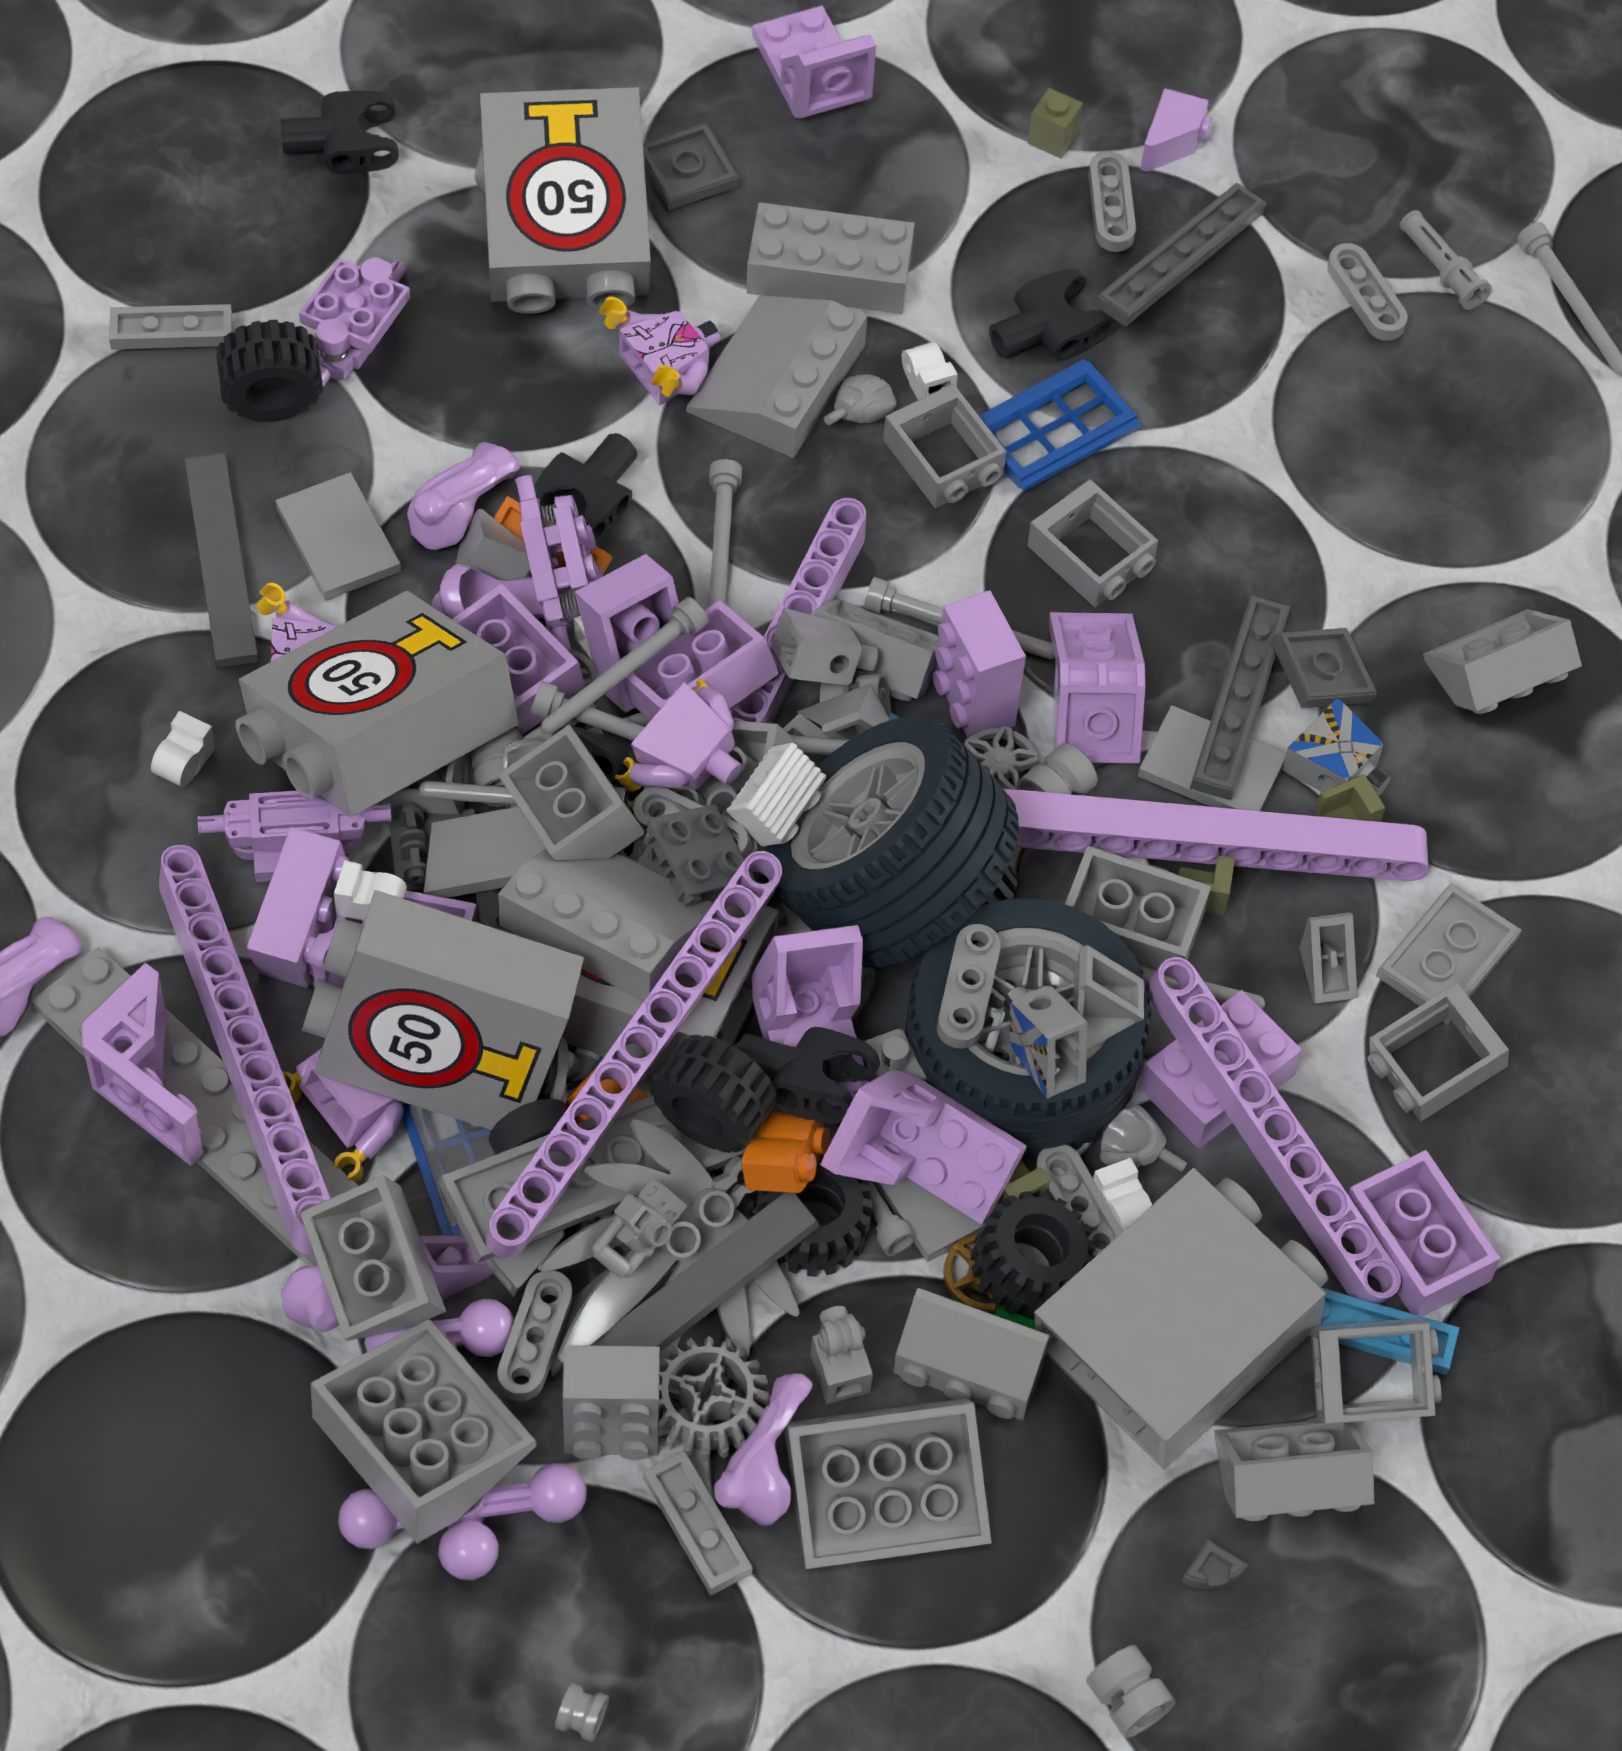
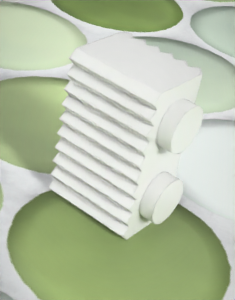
[727,743,826,847]

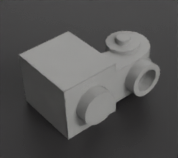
[810,1306,873,1404]

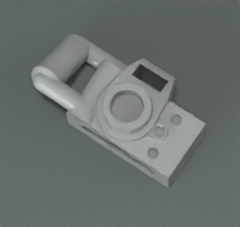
[592,1178,687,1278]

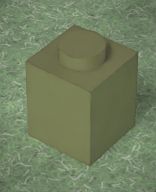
[1027,88,1083,159]

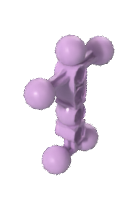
[338,1299,587,1581]

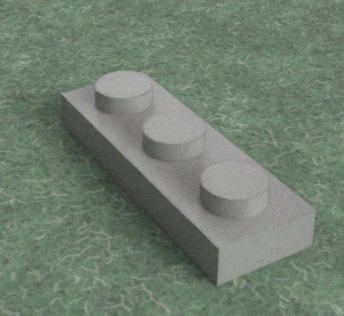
[109,304,232,349]
[643,1451,753,1596]

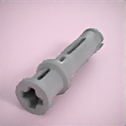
[1400,210,1492,310]

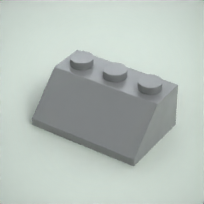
[814,598,940,701]
[1423,609,1582,714]
[498,725,645,860]
[300,1175,446,1341]
[893,1288,1049,1420]
[1214,1420,1374,1521]

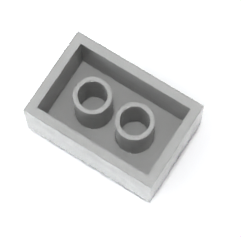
[1065,846,1211,970]
[563,1345,660,1460]

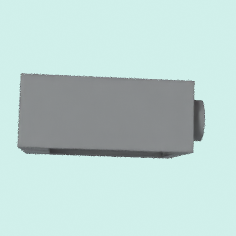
[883,384,1006,508]
[1027,479,1158,608]
[1367,983,1509,1122]
[1311,1318,1441,1424]

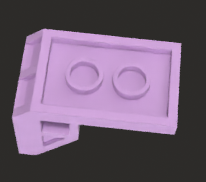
[752,6,876,118]
[1049,612,1145,763]
[752,925,869,1110]
[82,963,204,1166]
[820,1069,1027,1225]

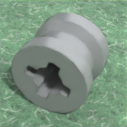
[555,1683,609,1742]

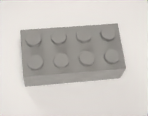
[746,202,915,314]

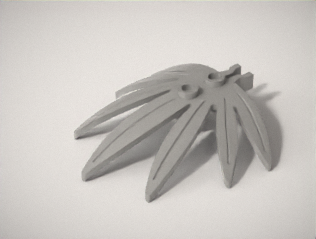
[538,1119,800,1363]

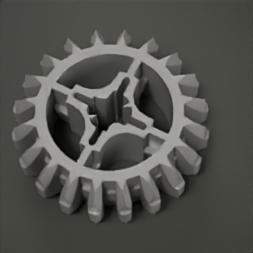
[658,1336,770,1462]

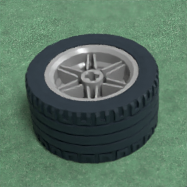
[765,716,1019,968]
[905,898,1151,1159]

